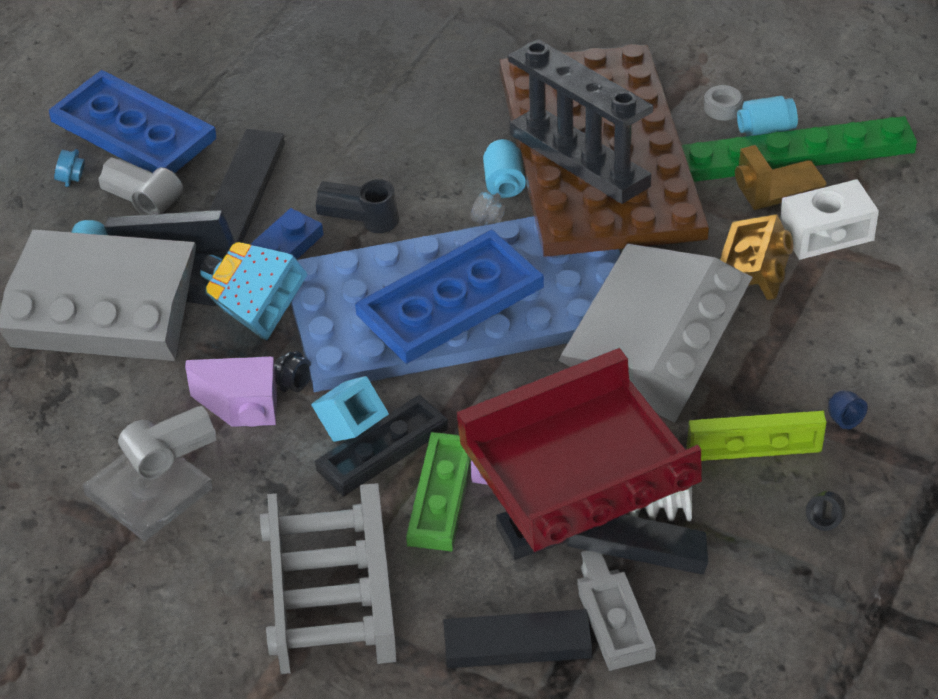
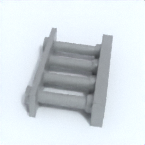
[260,483,397,674]

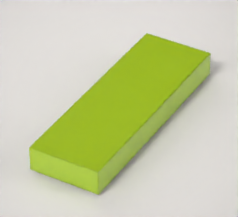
[687,411,826,461]

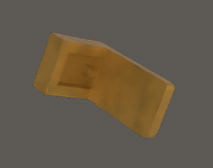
[735,145,827,210]

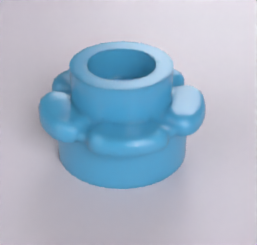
[54,149,85,187]

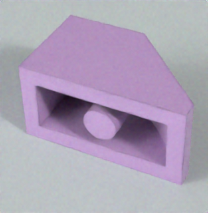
[185,357,277,427]

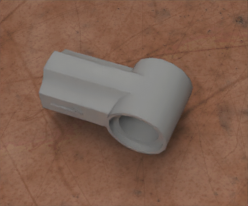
[98,157,183,215]
[118,406,216,480]

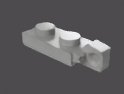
[577,550,656,671]

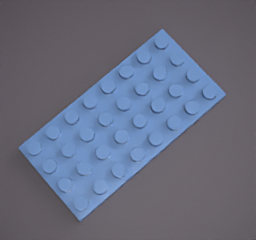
[291,216,621,392]

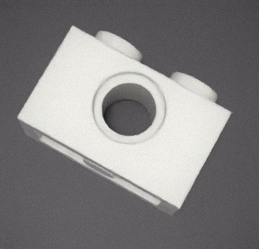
[780,179,879,260]

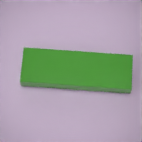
[406,432,471,552]

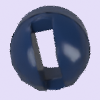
[828,390,868,429]

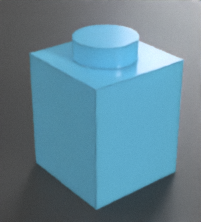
[311,376,389,442]

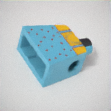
[200,242,308,341]

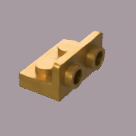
[720,214,793,300]

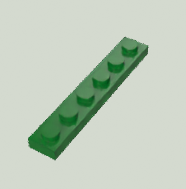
[682,116,917,182]

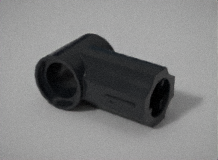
[315,179,399,233]

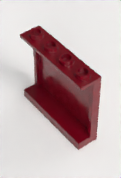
[457,348,702,552]

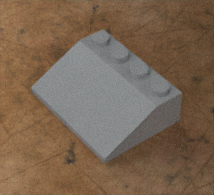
[0,229,196,361]
[558,244,753,423]

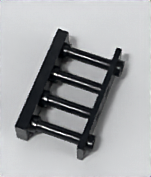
[508,39,653,204]

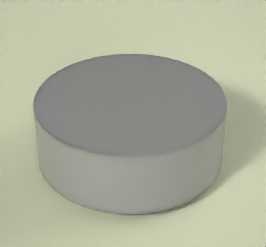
[704,85,743,121]

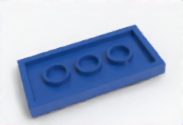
[49,70,217,173]
[355,229,544,364]

